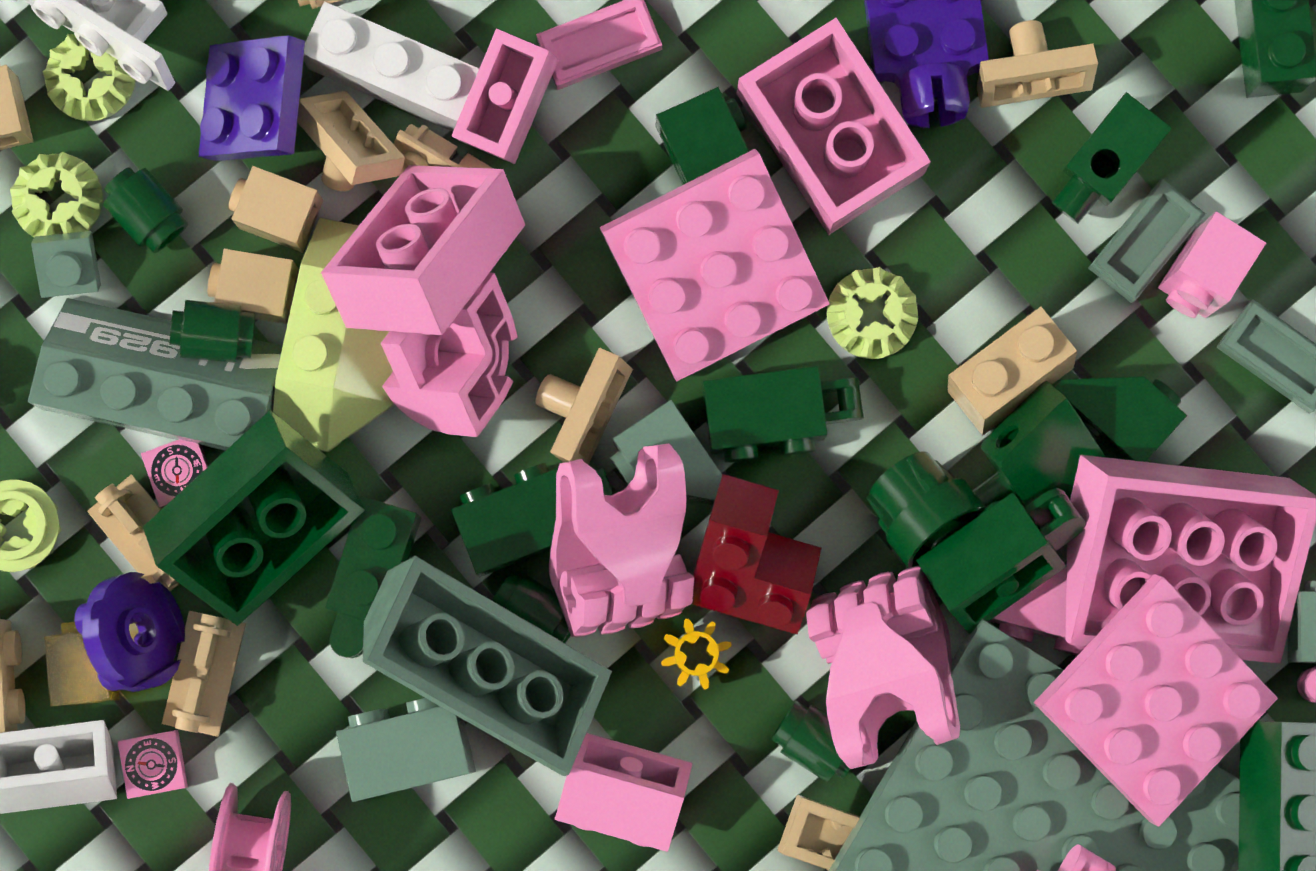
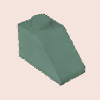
[610,400,722,504]

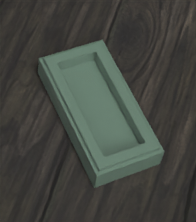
[1088,178,1206,303]
[1216,299,1316,414]

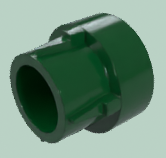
[866,451,986,568]

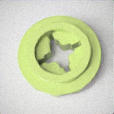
[42,34,136,121]
[10,152,103,237]
[827,267,919,359]
[0,480,61,572]

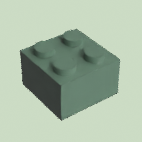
[336,698,476,802]

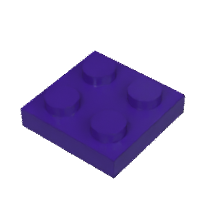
[198,35,305,161]

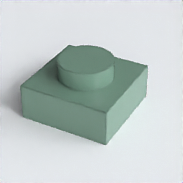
[31,231,101,298]

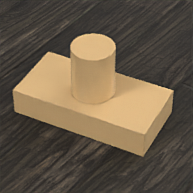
[976,20,1098,108]
[297,91,405,191]
[536,348,633,465]
[777,795,860,870]

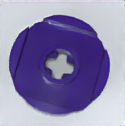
[75,572,185,692]

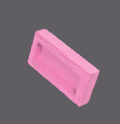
[536,0,662,90]

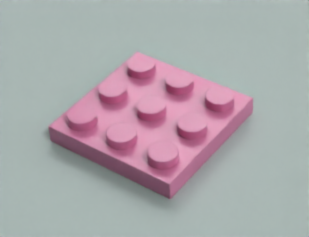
[600,149,830,382]
[1033,574,1278,827]

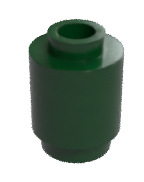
[103,167,188,254]
[169,300,255,363]
[492,573,571,644]
[771,701,851,782]

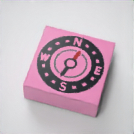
[141,439,209,509]
[118,730,188,799]

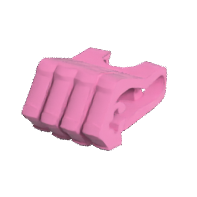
[549,444,694,637]
[806,566,960,769]

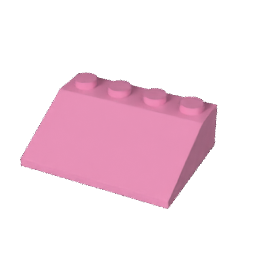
[1065,455,1316,663]

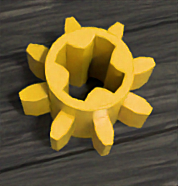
[661,618,732,689]

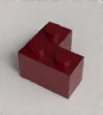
[692,474,822,635]

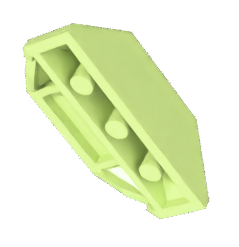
[273,218,394,452]

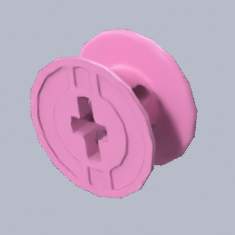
[209,783,291,871]

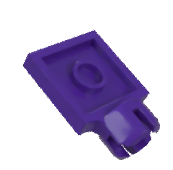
[864,0,989,128]

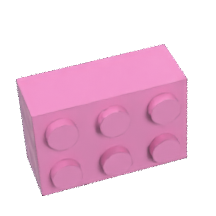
[736,18,931,235]
[321,165,525,335]

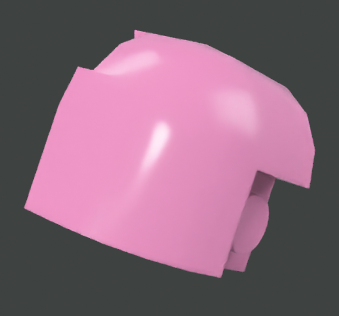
[381,273,518,437]

